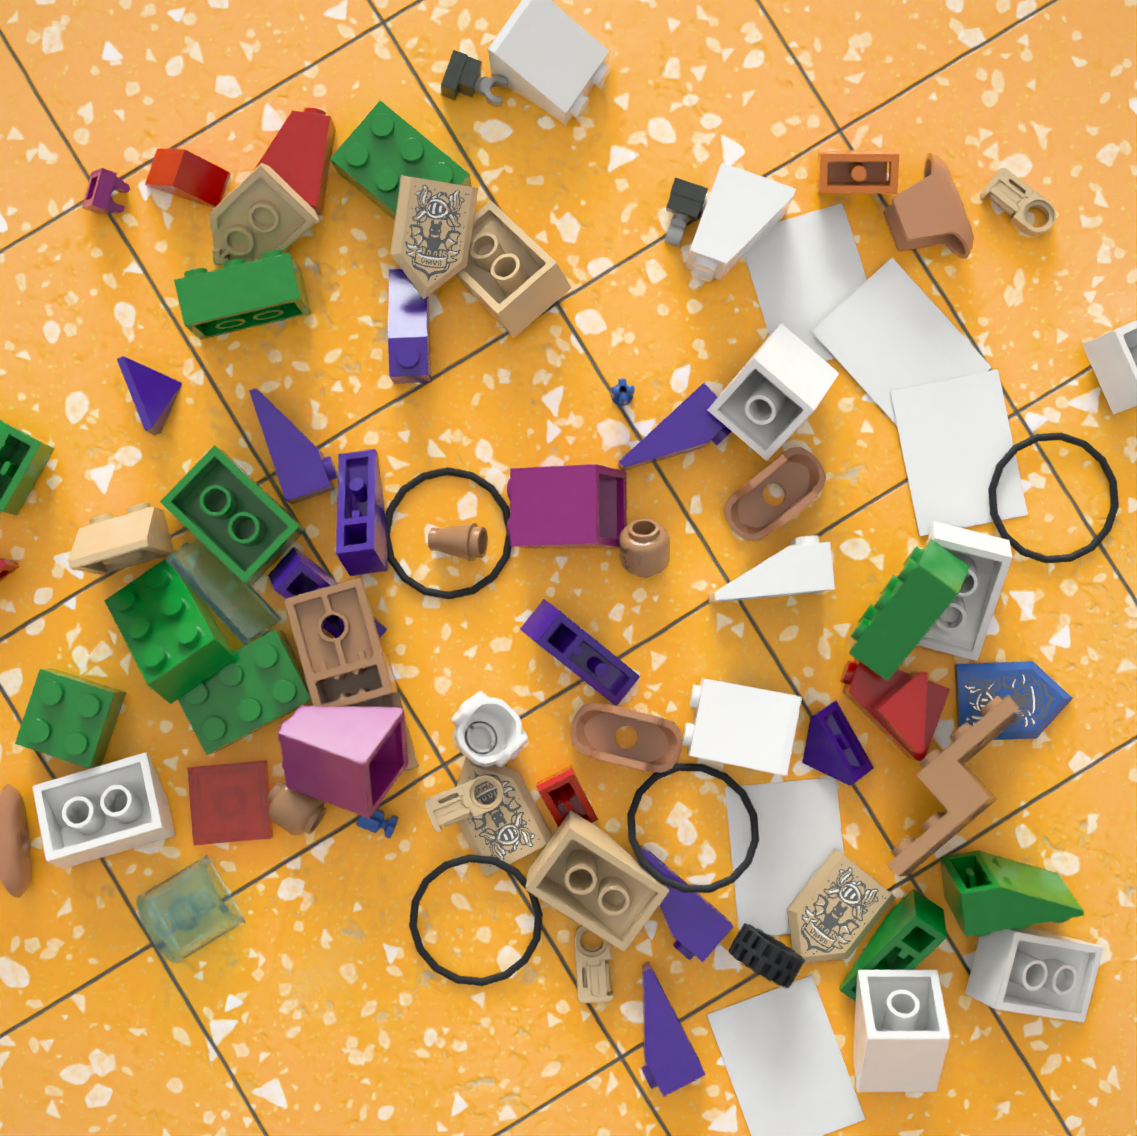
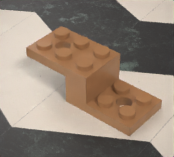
[284,578,419,771]
[888,696,1025,877]

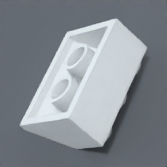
[32,752,175,869]

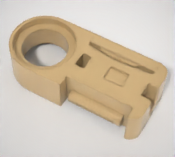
[980,168,1056,237]
[424,774,504,832]
[574,925,613,1003]

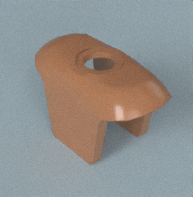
[883,153,974,259]
[724,447,826,541]
[571,703,682,773]
[0,784,32,898]

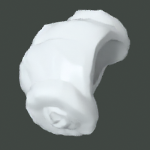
[452,691,529,767]

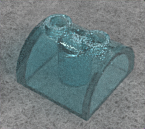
[136,855,246,964]

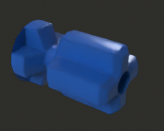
[611,378,635,406]
[357,809,399,839]

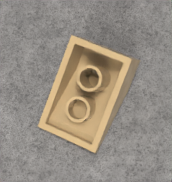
[455,201,571,338]
[68,503,175,575]
[525,811,669,952]

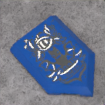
[955,661,1073,740]

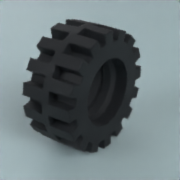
[728,923,805,988]

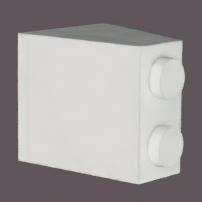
[488,0,611,125]
[684,162,796,282]
[708,323,839,461]
[682,678,802,776]
[853,970,950,1092]

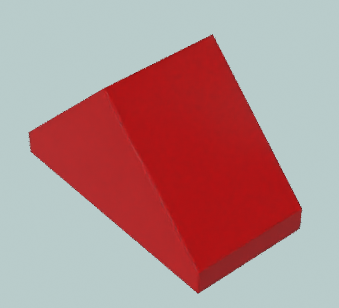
[145,149,230,208]
[871,672,928,753]
[536,766,598,828]

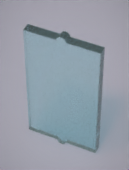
[165,539,282,644]

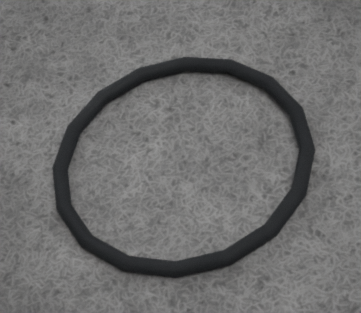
[988,432,1119,564]
[385,467,512,599]
[627,764,759,893]
[409,854,543,986]

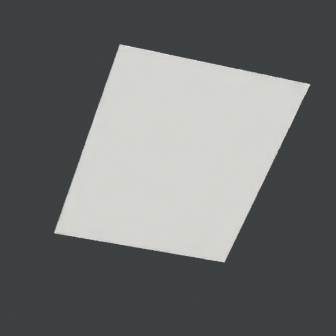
[745,203,867,361]
[811,258,992,425]
[890,369,1028,536]
[725,777,844,936]
[707,975,865,1136]

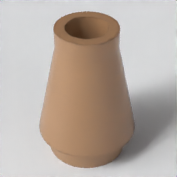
[428,523,488,561]

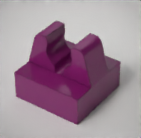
[82,168,130,214]

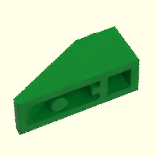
[840,889,947,1002]

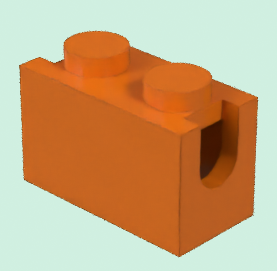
[817,150,900,194]

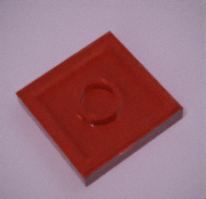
[187,760,273,845]

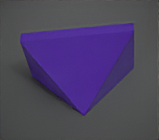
[117,356,182,435]
[802,701,874,785]

